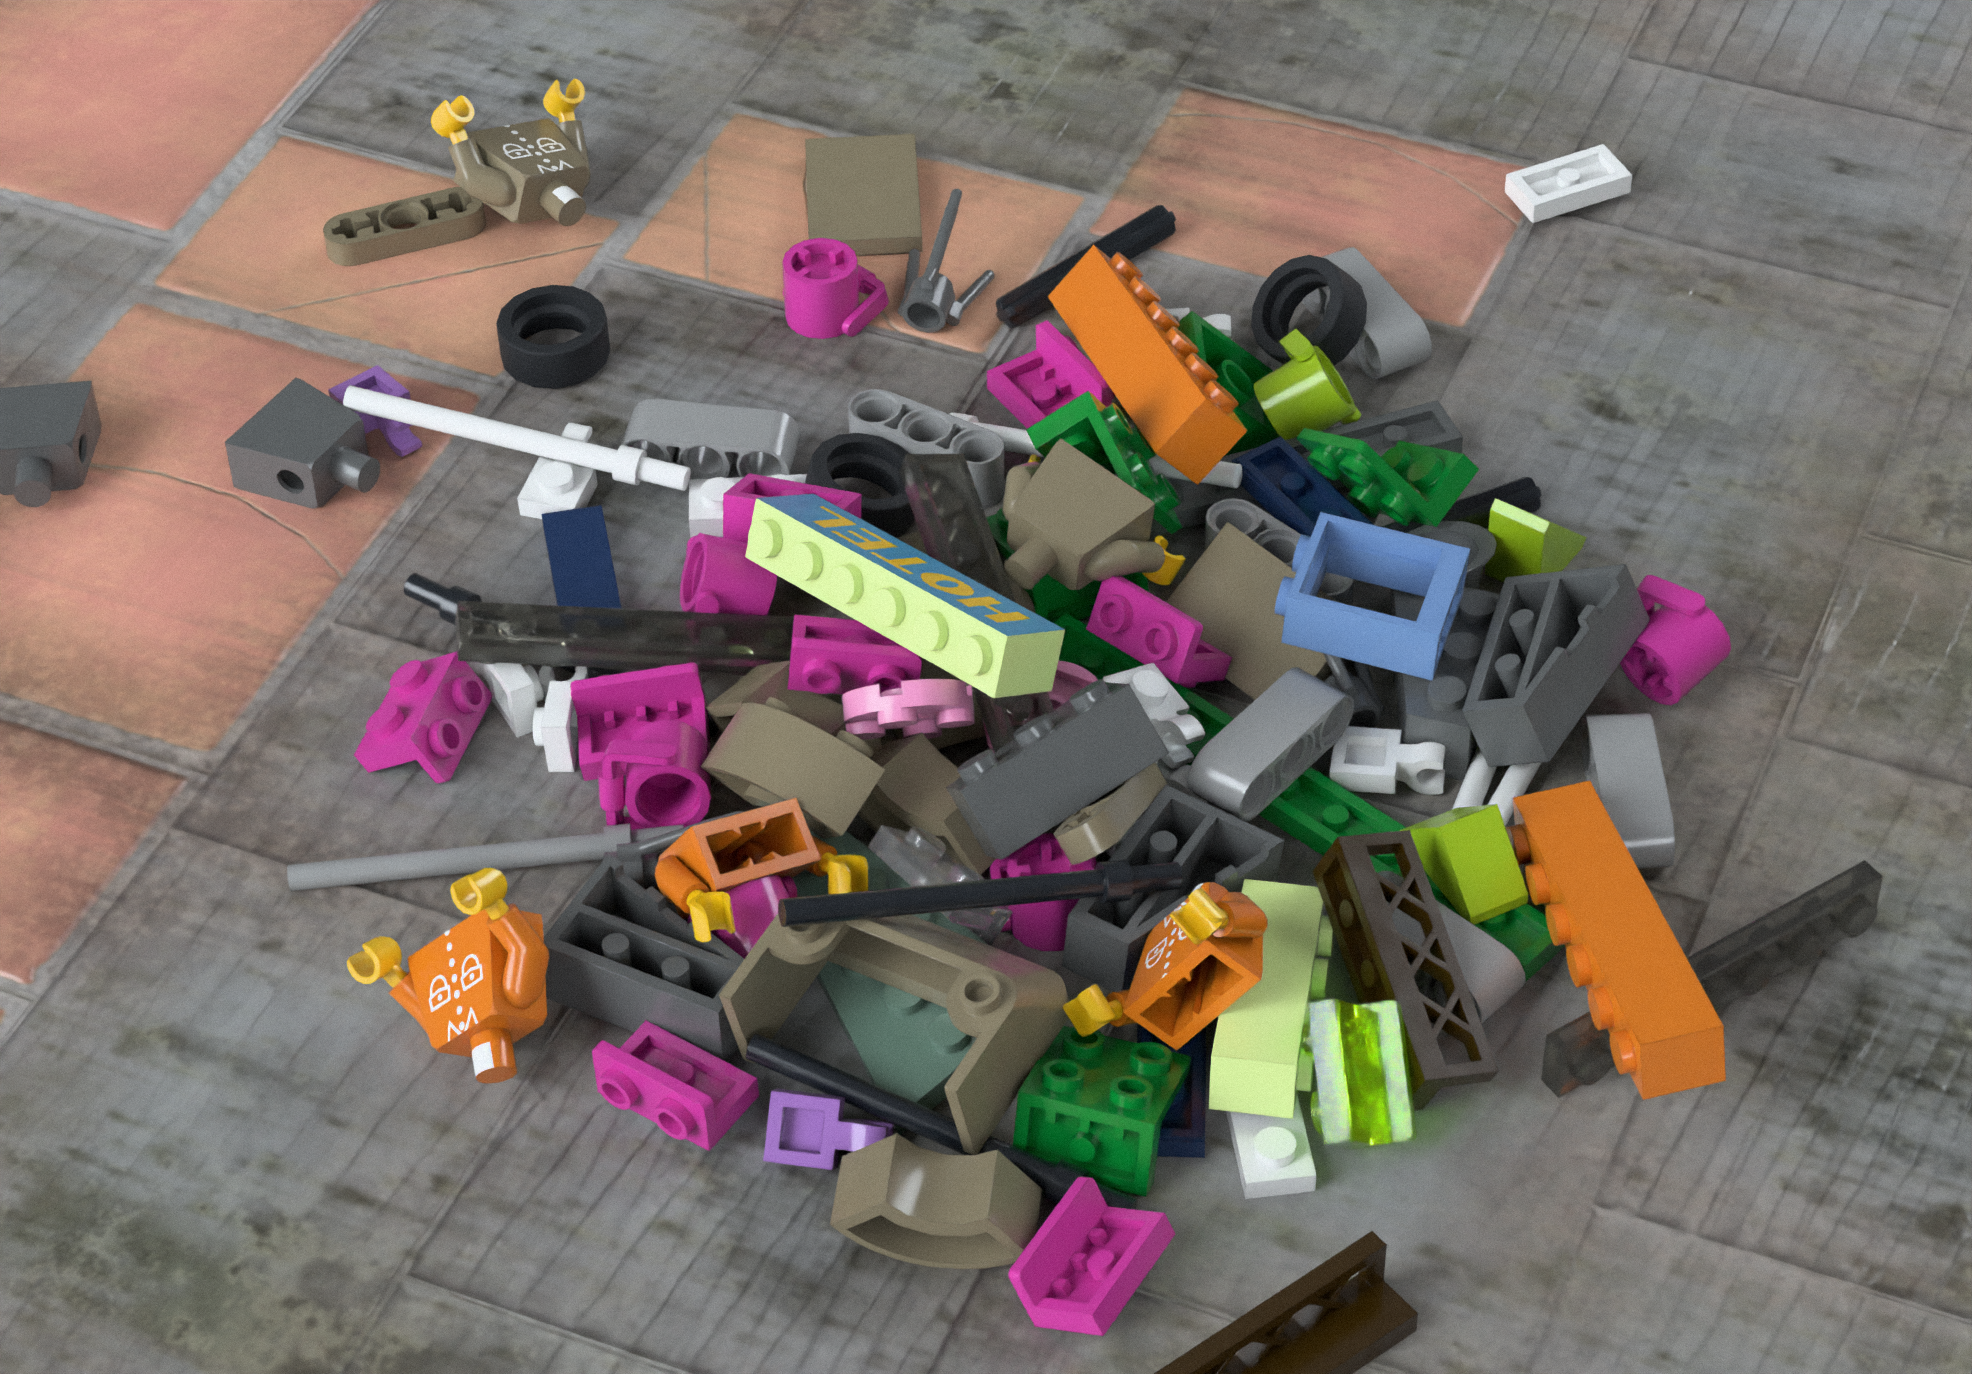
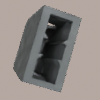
[225,378,380,509]
[0,381,102,507]

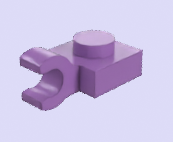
[328,365,422,457]
[763,1088,894,1170]

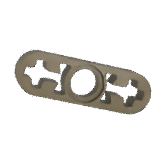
[323,187,486,266]
[1054,762,1167,865]

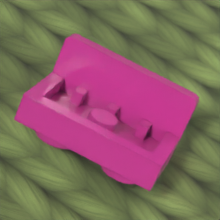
[987,320,1115,429]
[1086,576,1232,688]
[788,614,922,694]
[354,651,492,784]
[570,663,711,781]
[592,1020,759,1151]
[1008,1176,1175,1336]

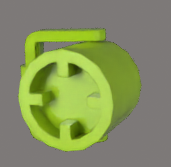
[1253,328,1361,440]

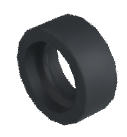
[1251,255,1367,366]
[496,285,610,389]
[805,433,923,538]

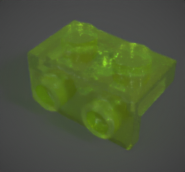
[1302,998,1417,1150]

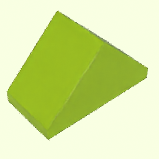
[1485,498,1587,583]
[1400,804,1528,925]

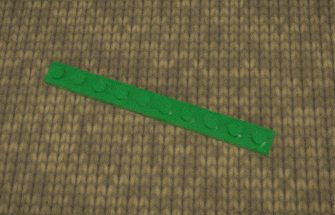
[1053,613,1565,981]

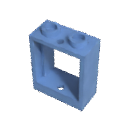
[1275,512,1470,681]

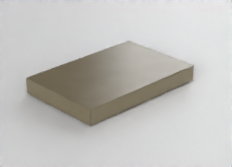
[805,134,923,256]
[1166,521,1343,700]

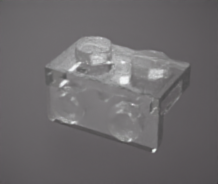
[868,825,1013,946]

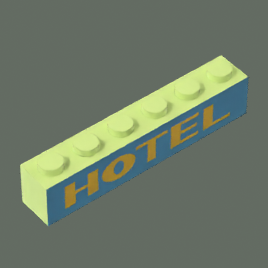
[745,494,1065,698]

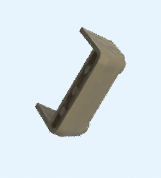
[719,914,1069,1155]

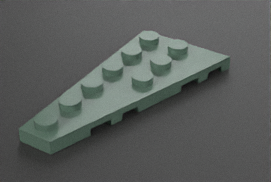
[760,806,988,1135]

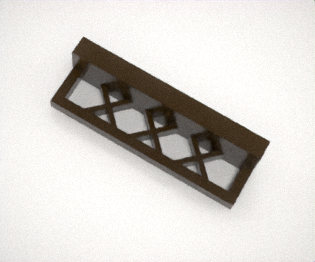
[1312,830,1499,1113]
[1154,1231,1418,1374]

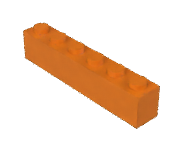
[1048,245,1247,485]
[1506,780,1726,1100]

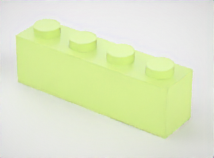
[1209,879,1335,1119]

